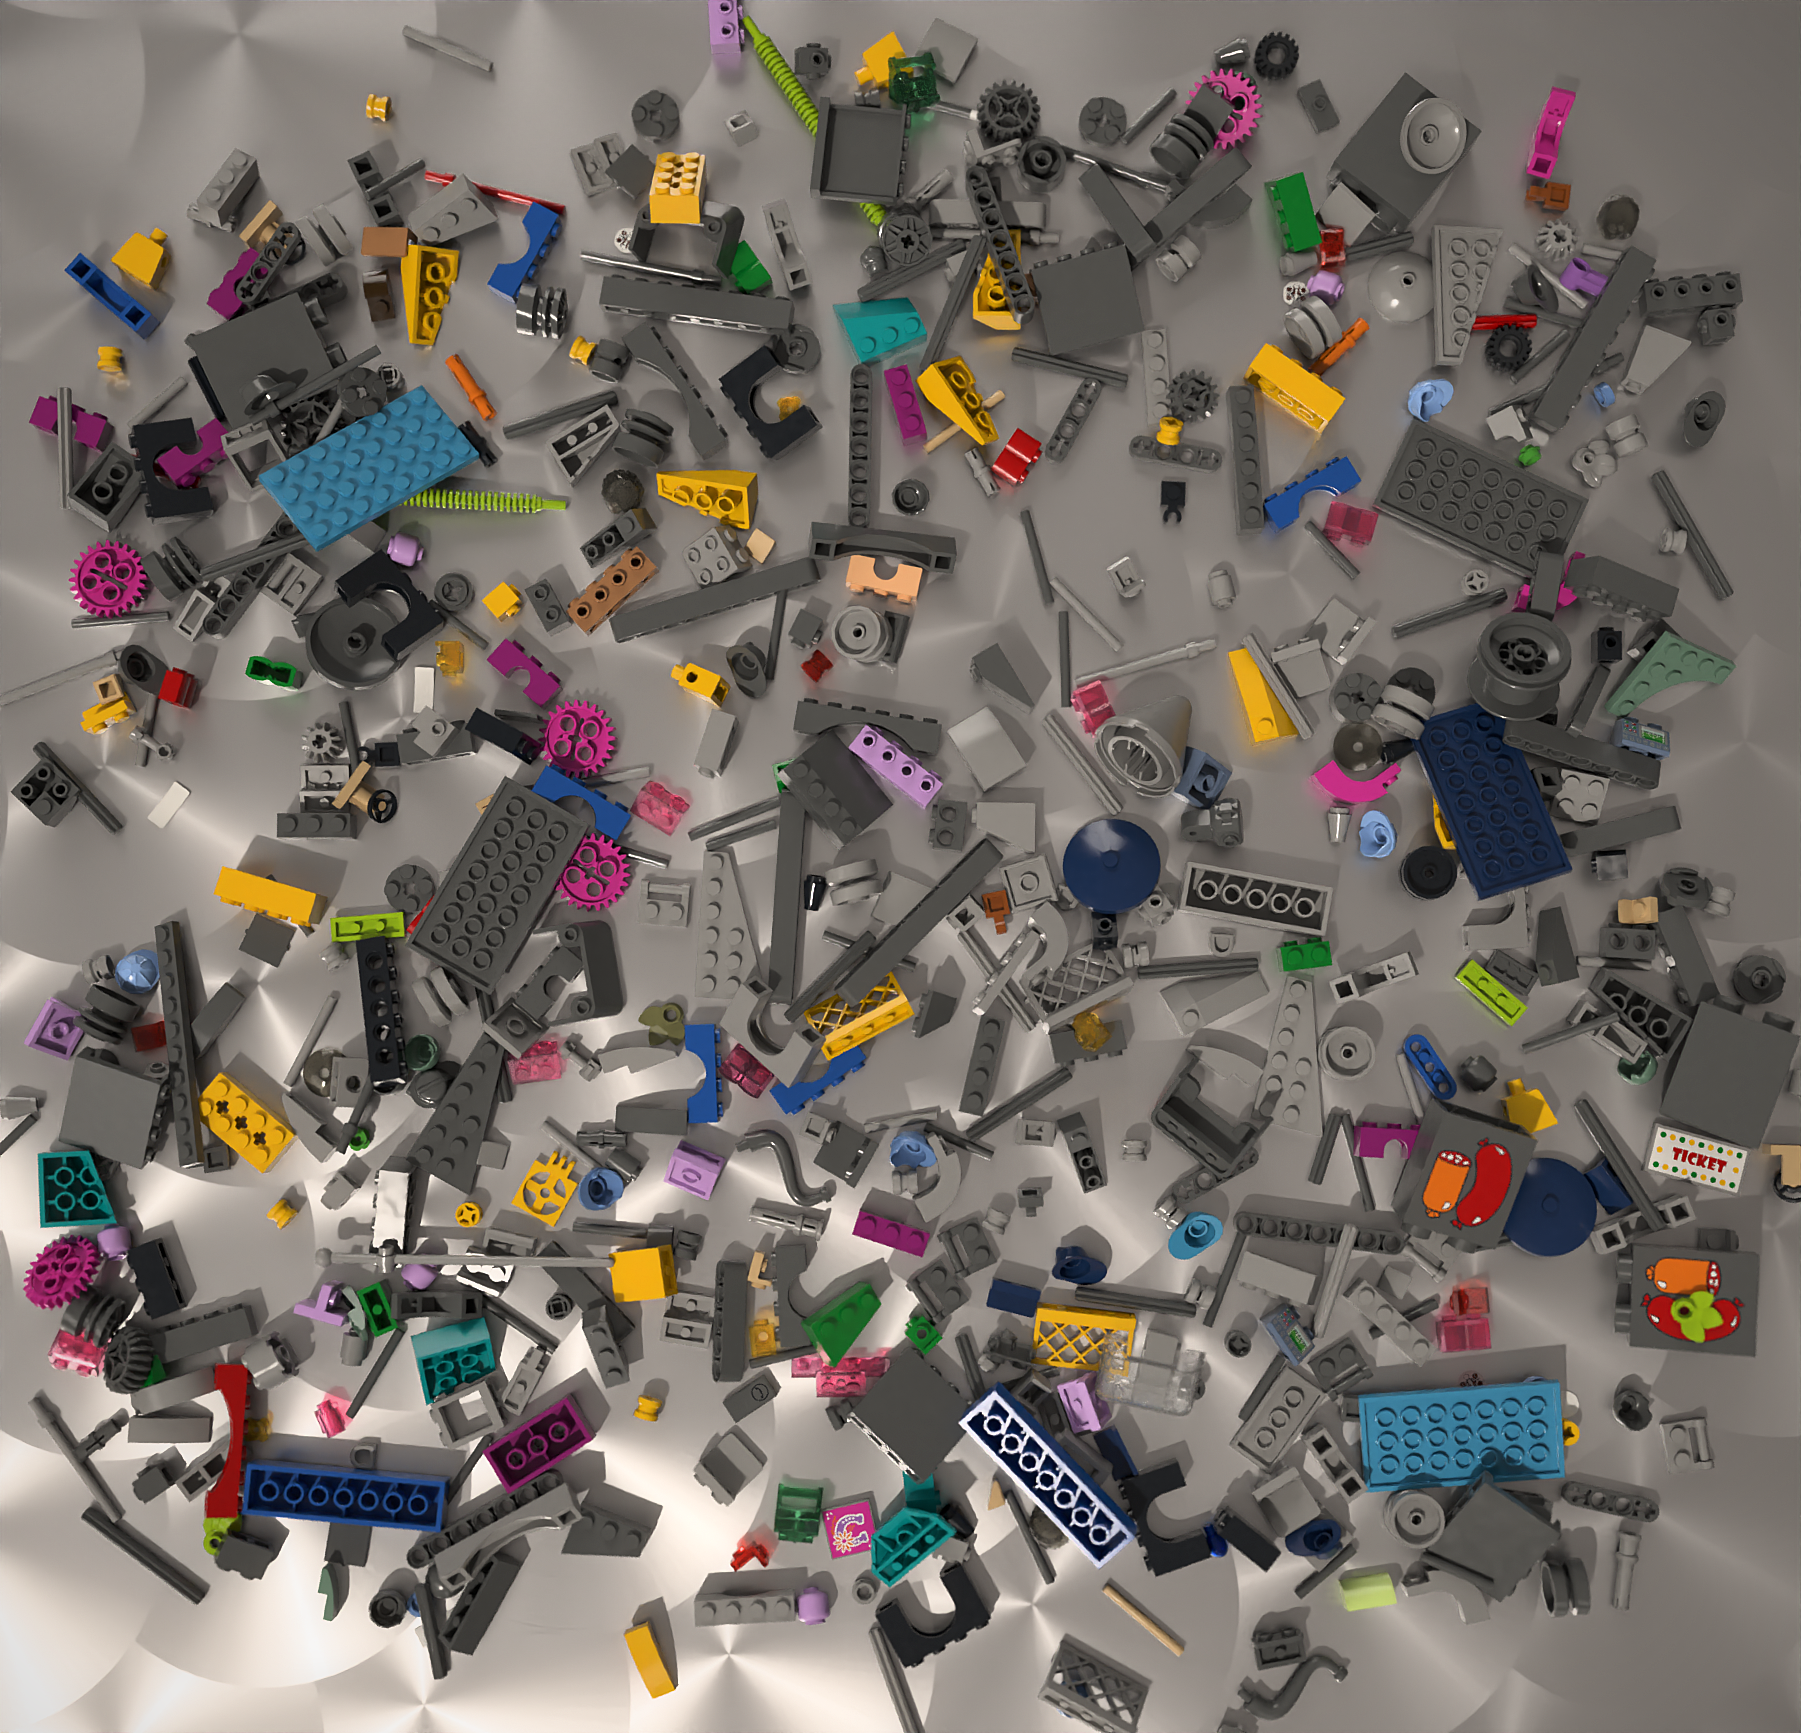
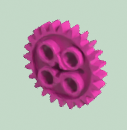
[1186,69,1264,149]
[69,540,150,619]
[538,700,618,779]
[555,832,631,912]
[23,1235,101,1310]

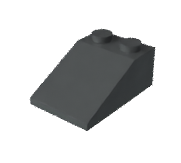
[67,442,142,533]
[969,643,1035,714]

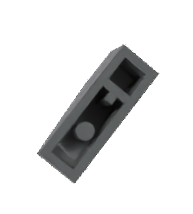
[1535,906,1580,987]

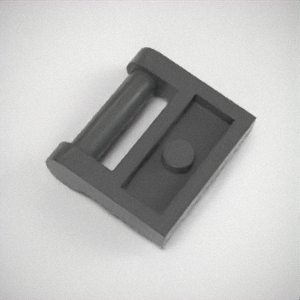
[937,1217,997,1280]
[905,1259,969,1326]
[1307,1337,1374,1402]

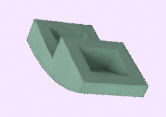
[341,1285,368,1342]
[317,1563,339,1622]

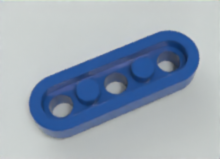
[1403,1034,1457,1100]

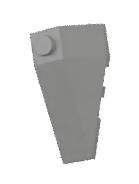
[1160,971,1269,1036]

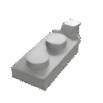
[498,1346,546,1416]

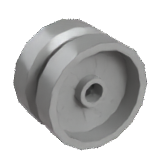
[295,203,354,267]
[1283,296,1342,359]
[831,605,893,663]
[1370,684,1435,740]
[824,859,884,906]
[412,966,471,1028]
[1317,1026,1376,1080]
[1383,1489,1445,1549]

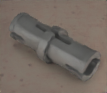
[576,1129,627,1149]
[72,1419,122,1463]

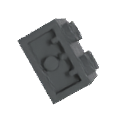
[813,1121,879,1188]

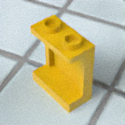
[609,1245,678,1303]

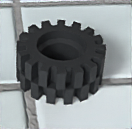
[1254,32,1299,81]
[1485,325,1532,372]

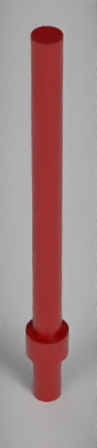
[425,170,566,215]

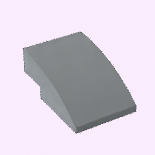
[946,706,1026,792]

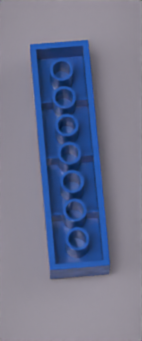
[959,1381,1137,1569]
[242,1459,451,1532]

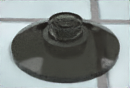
[1333,722,1383,771]
[303,1048,352,1097]

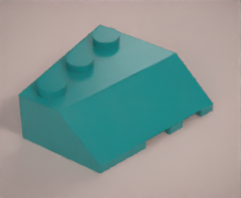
[832,297,927,367]
[38,1150,118,1228]
[411,1317,496,1406]

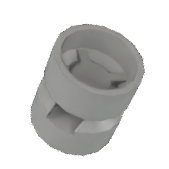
[1156,235,1202,281]
[1605,414,1648,459]

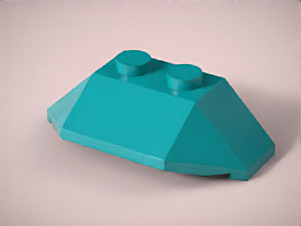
[871,1506,956,1588]

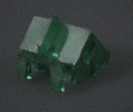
[888,52,940,113]
[774,1483,823,1543]

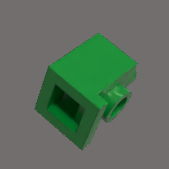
[904,1314,943,1355]

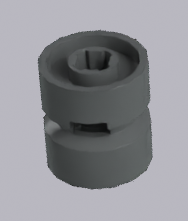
[589,339,630,383]

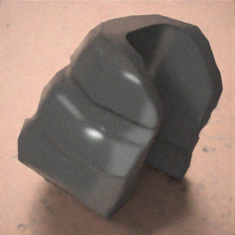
[860,246,888,277]

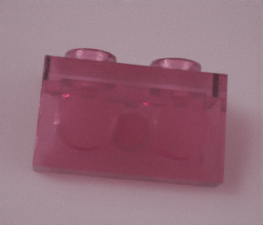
[630,781,690,836]
[507,1041,562,1085]
[47,1329,108,1377]

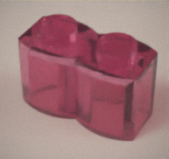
[1322,501,1379,547]
[1070,680,1116,738]
[718,1043,775,1099]
[1435,1313,1491,1353]

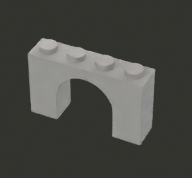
[1458,856,1531,951]
[719,975,826,1088]

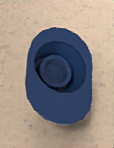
[1052,1246,1107,1285]
[1285,1519,1343,1560]

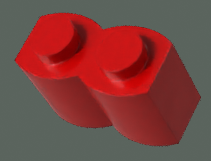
[991,428,1043,486]
[158,667,198,709]

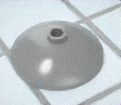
[1400,98,1467,174]
[1368,251,1434,323]

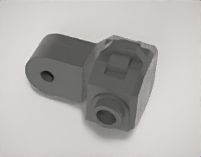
[1180,798,1244,847]

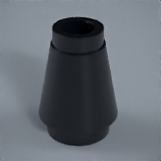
[1378,738,1415,765]
[804,874,827,911]
[939,1502,975,1539]

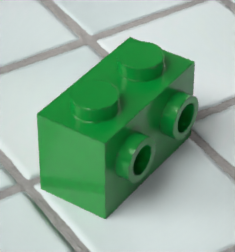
[1276,937,1332,972]
[357,1279,404,1338]

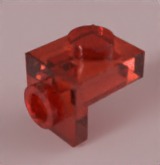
[1318,228,1346,268]
[130,1020,167,1053]
[1450,1287,1490,1316]
[730,1541,770,1572]

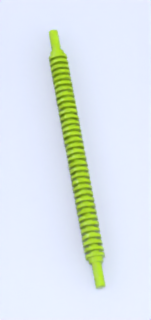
[742,16,887,227]
[400,488,566,513]

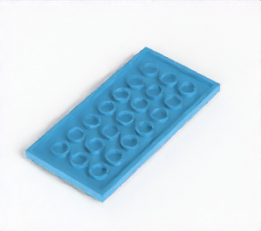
[259,385,479,552]
[1358,1379,1565,1493]

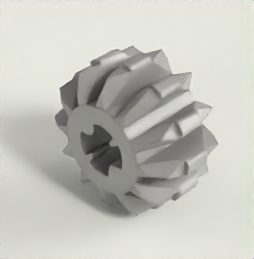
[1536,218,1578,262]
[301,722,343,763]

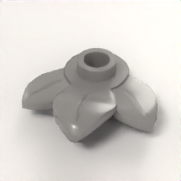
[1572,440,1618,487]

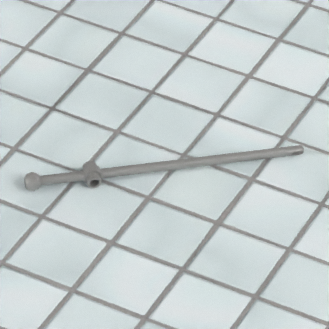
[315,1244,615,1273]

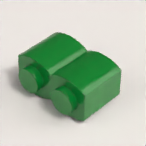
[729,240,773,296]
[245,656,303,691]

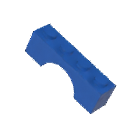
[487,201,562,304]
[64,253,160,340]
[1263,456,1362,534]
[531,764,631,840]
[685,1024,724,1124]
[769,1045,867,1115]

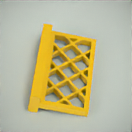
[804,971,915,1061]
[1031,1302,1136,1375]

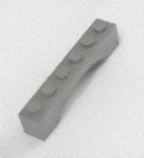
[434,1483,584,1592]

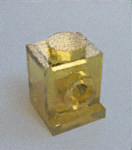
[435,641,464,678]
[1071,1011,1112,1052]
[749,1319,778,1357]

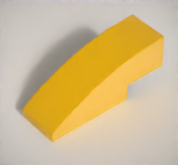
[624,1621,676,1699]

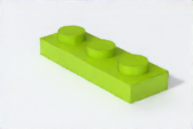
[330,912,407,943]
[1454,959,1528,1026]

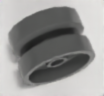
[1541,1558,1591,1618]

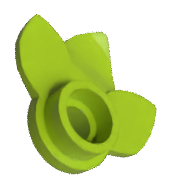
[1671,1291,1723,1342]
[203,1513,242,1555]

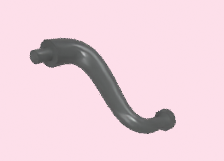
[735,1129,832,1207]
[1237,1656,1348,1721]

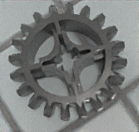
[976,79,1040,144]
[280,395,346,449]
[102,1326,154,1395]

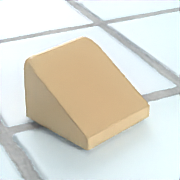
[744,528,776,564]
[92,674,125,705]
[987,1477,1006,1510]

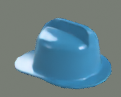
[1168,1211,1223,1260]

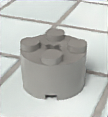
[241,1332,299,1390]

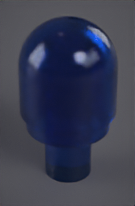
[1203,1523,1228,1558]

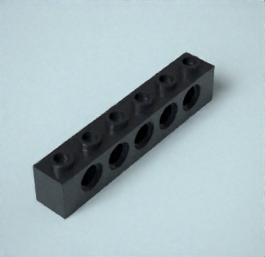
[355,936,408,1088]

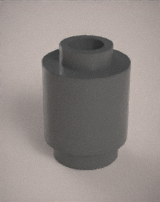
[605,1148,643,1183]

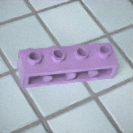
[708,0,745,54]
[848,725,943,809]

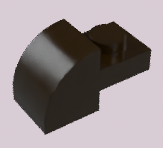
[363,269,397,322]

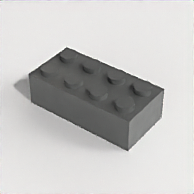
[1563,556,1679,622]

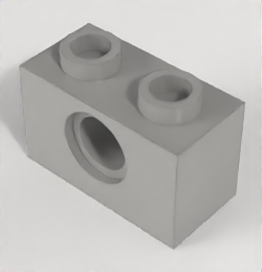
[329,1057,370,1108]

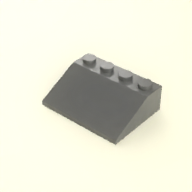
[777,730,893,850]

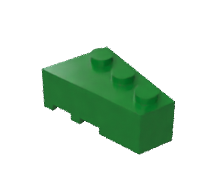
[1264,172,1322,252]
[800,1282,882,1368]

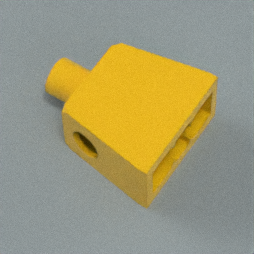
[854,32,914,91]
[111,227,171,290]
[671,663,731,708]
[1501,1078,1558,1133]

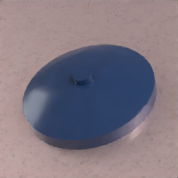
[1063,819,1161,914]
[1503,1158,1597,1257]

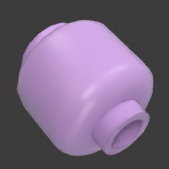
[1307,270,1345,306]
[386,532,424,566]
[96,1223,132,1261]
[401,1253,438,1291]
[796,1587,830,1626]

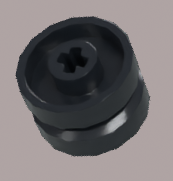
[1398,846,1457,901]

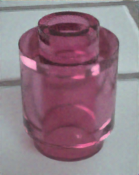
[313,1399,346,1438]

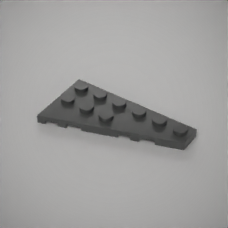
[405,1032,505,1196]

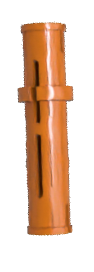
[1308,317,1370,376]
[445,354,497,421]

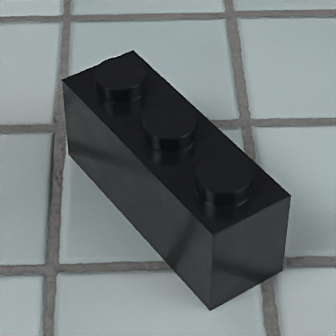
[127,1238,187,1320]

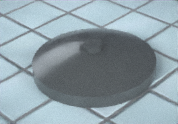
[305,598,402,690]

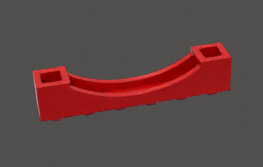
[204,1363,252,1518]

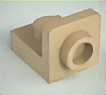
[1618,897,1658,925]
[747,1250,772,1289]

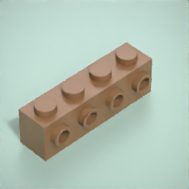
[566,546,659,636]

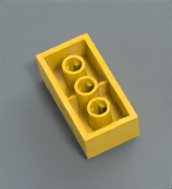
[649,152,707,224]
[1243,343,1346,433]
[214,866,328,927]
[198,1072,298,1174]

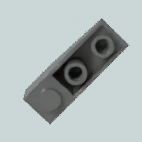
[580,508,657,568]
[1057,1112,1107,1194]

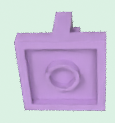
[24,997,86,1061]
[663,1140,726,1200]
[293,1280,351,1327]
[1057,1371,1112,1433]

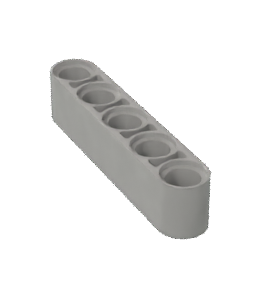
[929,199,1046,232]

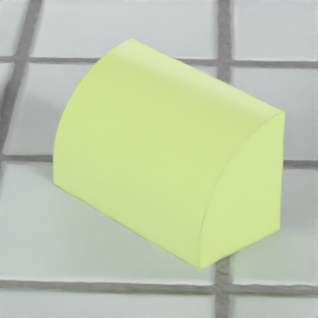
[1338,1572,1397,1612]

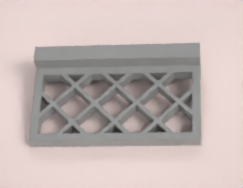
[1019,944,1134,1034]
[1037,1642,1149,1733]

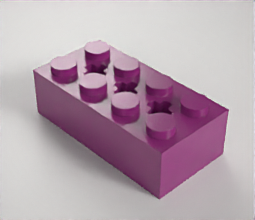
[482,1393,596,1494]

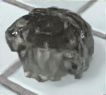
[1596,194,1640,241]
[601,469,645,514]
[1028,1504,1070,1549]

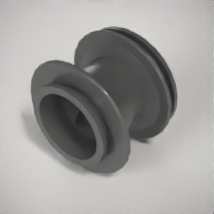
[1467,612,1572,721]

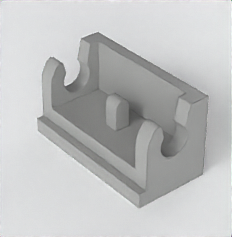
[481,1226,538,1256]

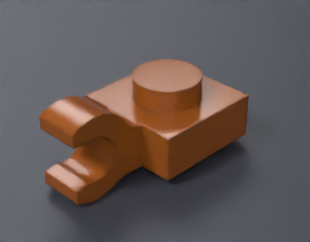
[1525,182,1571,211]
[981,890,1010,935]

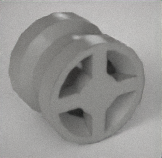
[1660,528,1687,554]
[1461,569,1489,597]
[319,942,351,972]
[1122,1140,1147,1161]
[981,1207,1011,1235]

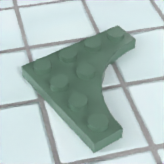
[1604,631,1736,718]

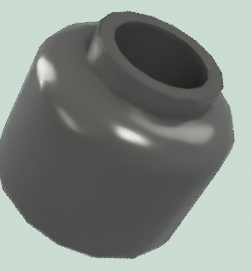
[1460,1056,1497,1092]

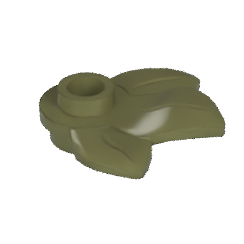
[638,1003,685,1046]

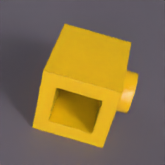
[482,581,523,622]

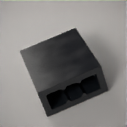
[465,708,542,765]
[1213,1505,1282,1573]

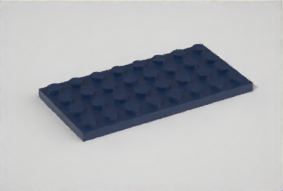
[1410,703,1573,901]

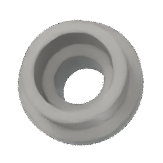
[852,1578,877,1604]

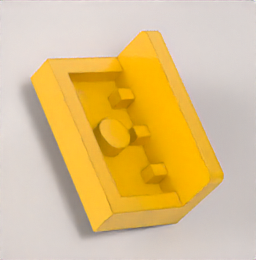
[80,691,137,735]

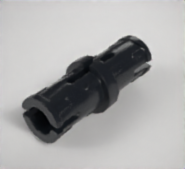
[458,421,498,468]

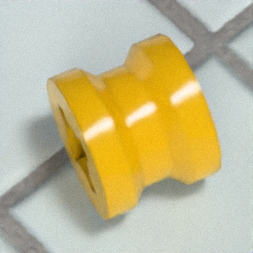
[366,94,392,121]
[569,335,598,366]
[97,346,123,372]
[1156,417,1184,445]
[266,1198,298,1230]
[455,1201,483,1227]
[633,1395,662,1422]
[1562,1418,1580,1446]

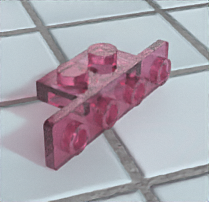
[791,1357,890,1397]

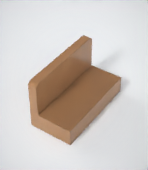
[361,227,418,257]

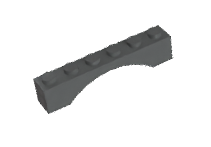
[622,322,728,461]
[1226,385,1265,535]
[808,522,957,574]
[793,698,942,756]

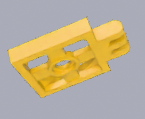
[511,1151,579,1227]

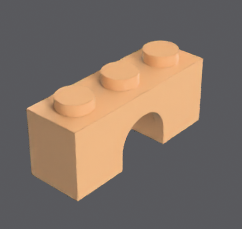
[845,555,923,603]

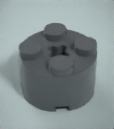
[1017,136,1066,193]
[1329,673,1382,725]

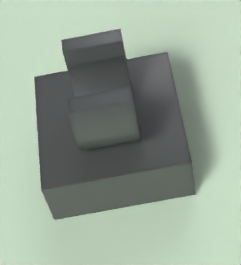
[1017,1188,1044,1217]

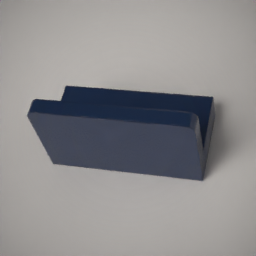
[1583,1156,1634,1215]
[986,1277,1042,1318]
[1092,1425,1139,1481]

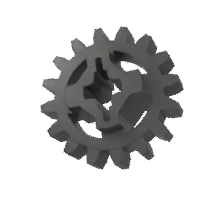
[1166,369,1220,424]

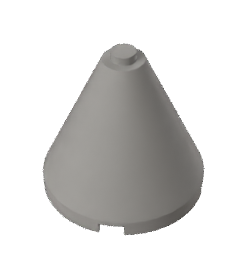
[1094,695,1192,798]

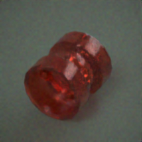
[800,649,834,683]

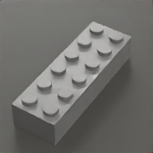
[1177,861,1333,937]

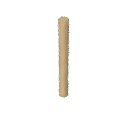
[923,390,1005,453]
[1102,1583,1185,1656]

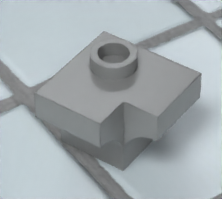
[1486,405,1533,442]
[411,706,460,758]

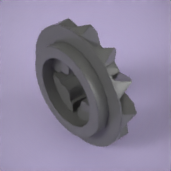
[434,573,474,612]

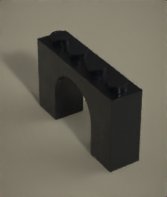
[719,345,823,461]
[128,418,213,525]
[334,549,444,663]
[1118,1458,1212,1577]
[875,1562,991,1668]

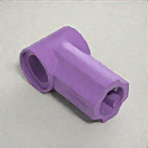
[1559,257,1608,297]

